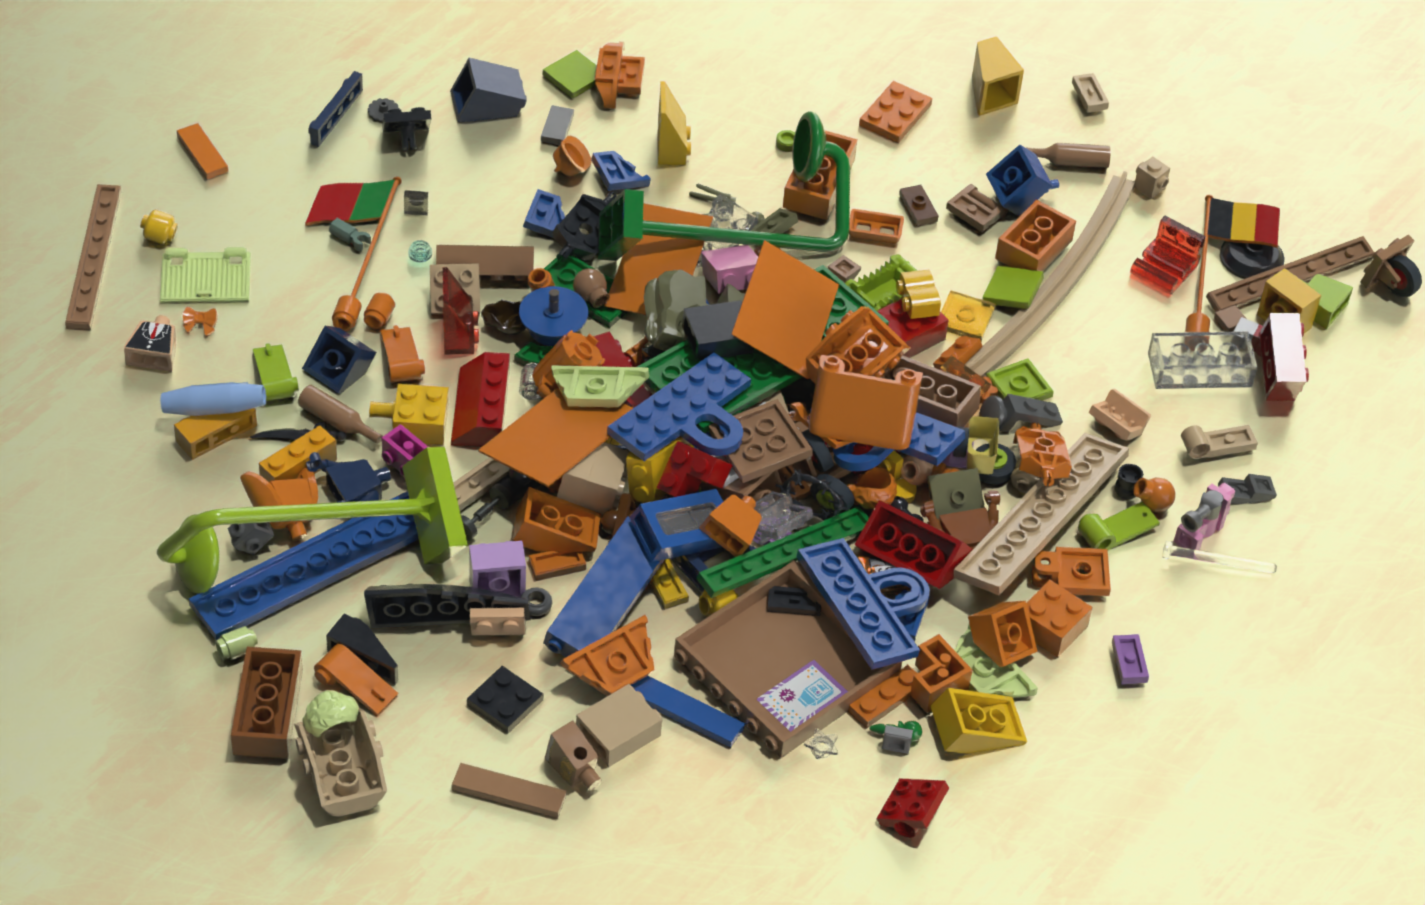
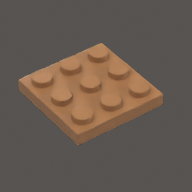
[709,399,812,483]

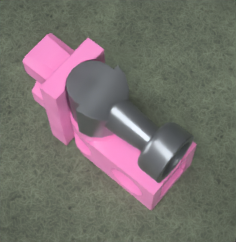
[1173,483,1235,556]

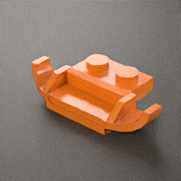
[595,41,645,109]

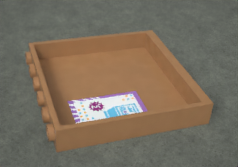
[674,560,902,758]

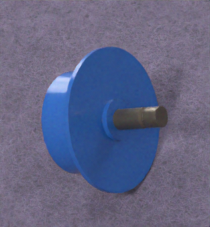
[519,286,588,346]

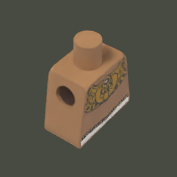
[545,720,602,790]

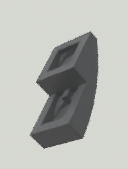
[1218,473,1277,504]

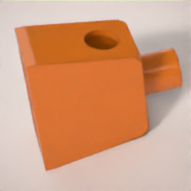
[699,495,762,557]

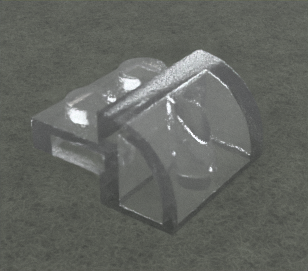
[753,491,813,545]

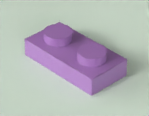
[1112,634,1149,684]

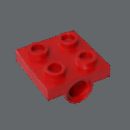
[876,778,949,838]

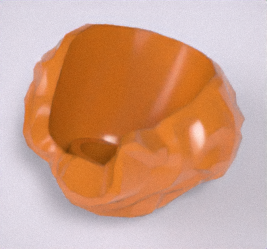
[847,466,897,511]

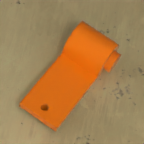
[381,325,425,383]
[314,644,399,716]

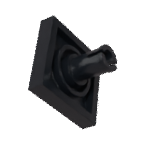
[382,107,432,151]

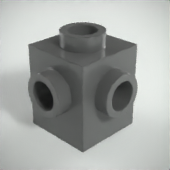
[227,522,274,555]

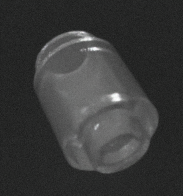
[519,363,541,400]

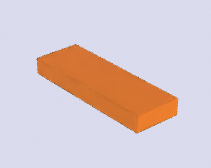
[177,123,229,180]

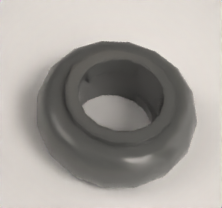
[521,587,553,616]

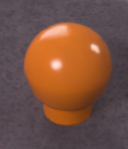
[1134,477,1176,512]

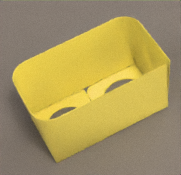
[967,416,999,474]

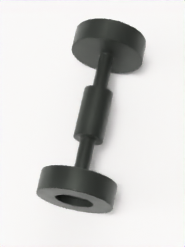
[461,484,514,541]

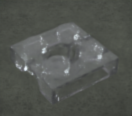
[705,193,758,249]

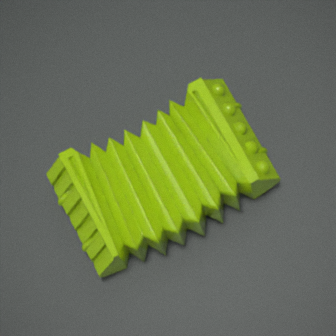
[845,254,918,311]

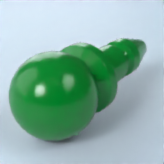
[869,721,923,742]

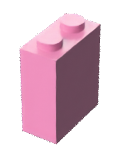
[701,245,758,293]

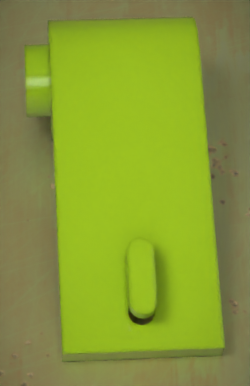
[253,343,299,401]
[1078,502,1160,550]

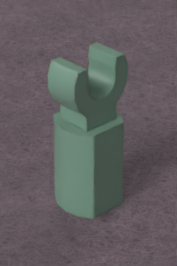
[329,218,371,251]

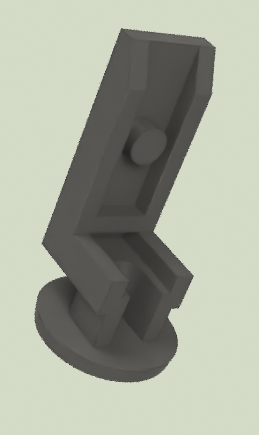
[979,394,1063,432]

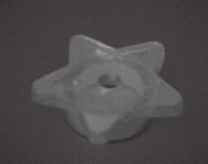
[804,729,838,759]

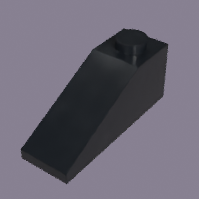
[326,613,398,685]

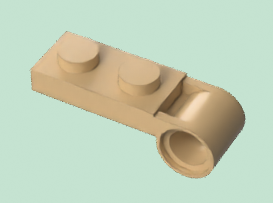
[1181,425,1258,459]

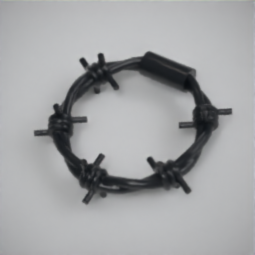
[776,469,849,521]

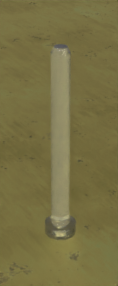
[1162,541,1277,573]

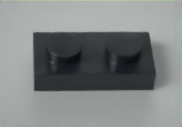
[767,586,821,616]

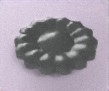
[368,98,400,122]

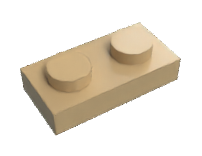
[1071,73,1109,113]

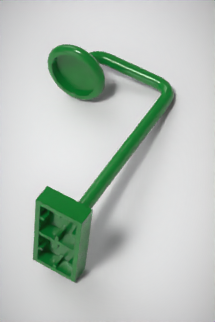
[598,111,850,261]

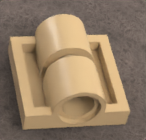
[430,264,480,315]

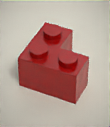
[656,440,732,497]

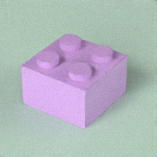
[469,541,526,597]

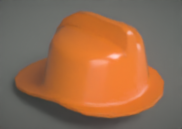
[553,135,592,177]

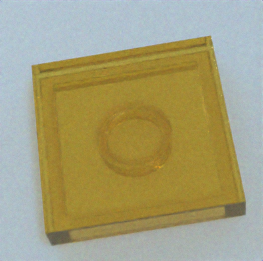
[941,290,996,342]

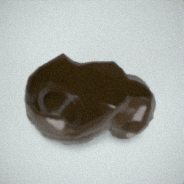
[481,300,526,335]

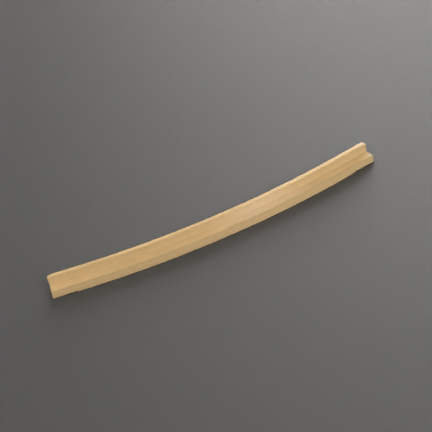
[950,171,1136,384]

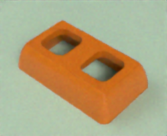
[849,209,904,244]

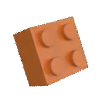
[1026,580,1093,658]

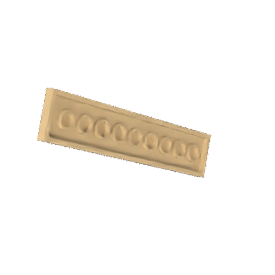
[954,433,1129,595]

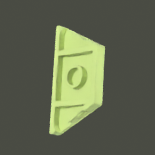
[551,365,649,408]
[954,624,1038,698]

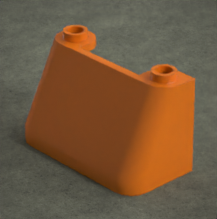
[809,355,923,450]

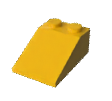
[657,81,691,165]
[930,688,1028,754]

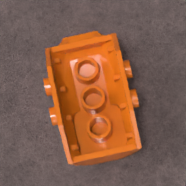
[806,306,911,384]

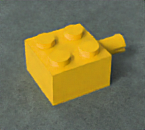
[369,384,449,445]

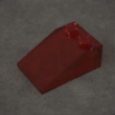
[442,267,479,355]

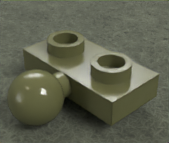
[747,208,798,234]

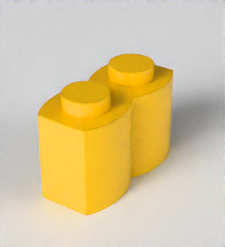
[896,269,941,319]

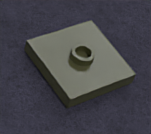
[927,468,985,519]

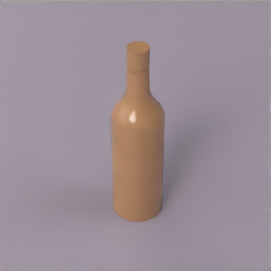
[1025,142,1111,168]
[298,385,383,444]

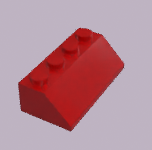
[451,352,510,447]
[855,500,973,589]

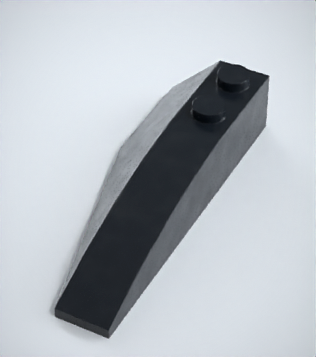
[364,584,531,628]

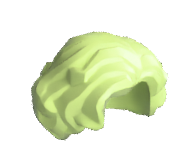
[302,690,359,738]

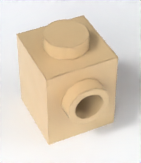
[1134,156,1171,199]

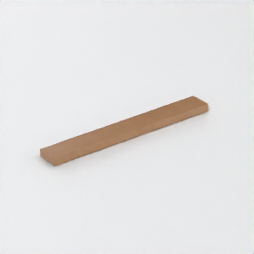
[65,184,122,330]
[1206,236,1375,312]

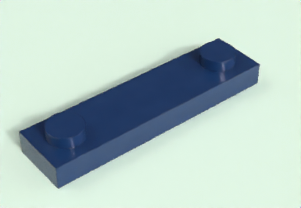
[308,71,363,147]

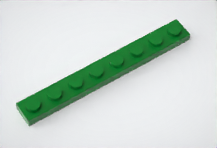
[696,506,869,598]

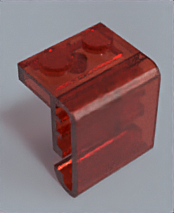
[1130,215,1206,295]

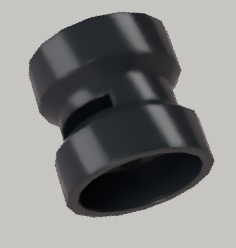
[1115,464,1144,499]

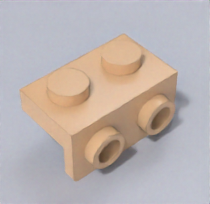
[1088,389,1151,441]
[470,608,526,635]

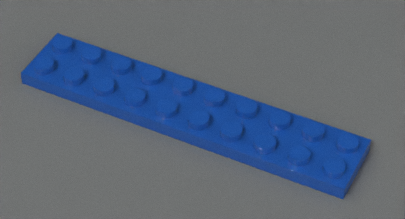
[189,491,419,640]

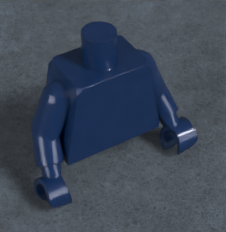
[306,452,391,519]

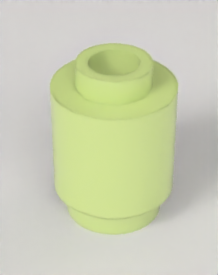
[215,626,258,661]

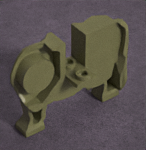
[644,270,745,351]

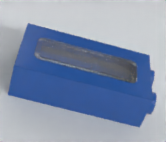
[629,489,724,562]

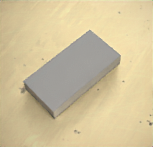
[541,105,574,145]

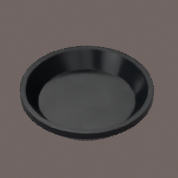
[1220,241,1285,279]

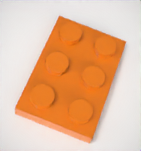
[859,80,933,143]

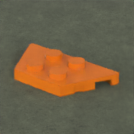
[560,615,655,696]

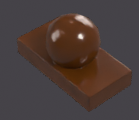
[600,493,637,537]

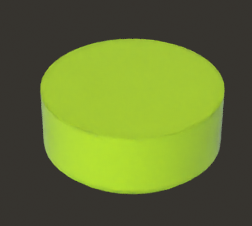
[776,130,795,152]

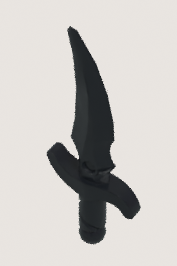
[249,421,346,441]

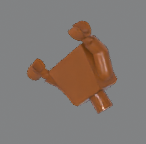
[920,490,1000,549]

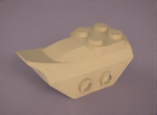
[294,708,387,817]

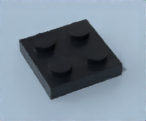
[467,665,544,733]

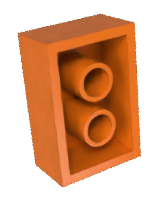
[995,199,1076,271]

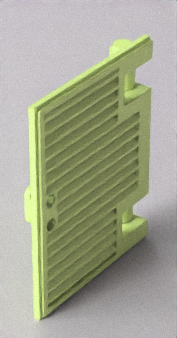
[160,247,251,303]

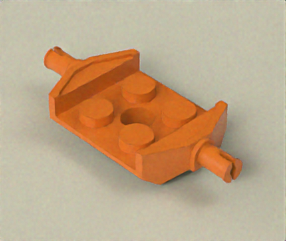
[1013,423,1072,486]

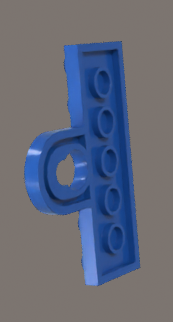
[607,352,751,461]
[810,409,965,471]
[796,538,930,669]

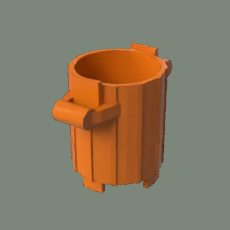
[532,330,605,399]

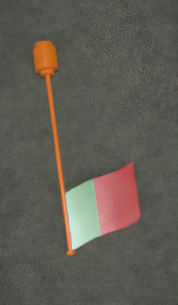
[305,177,402,332]

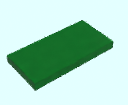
[544,255,628,328]

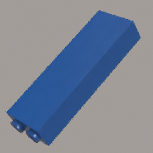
[543,516,664,657]

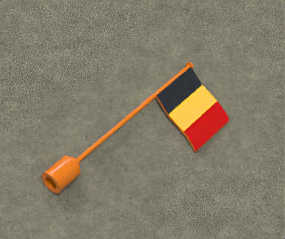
[1184,194,1280,350]

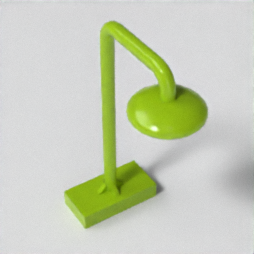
[157,447,468,594]

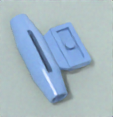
[160,382,266,416]

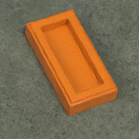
[529,551,586,581]

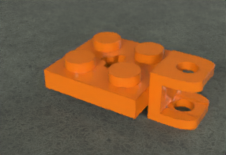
[1031,547,1111,596]

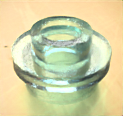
[408,240,432,262]

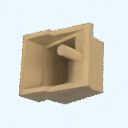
[557,442,629,519]

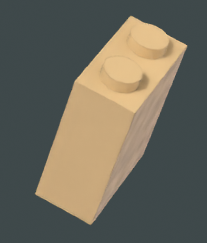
[576,684,663,767]

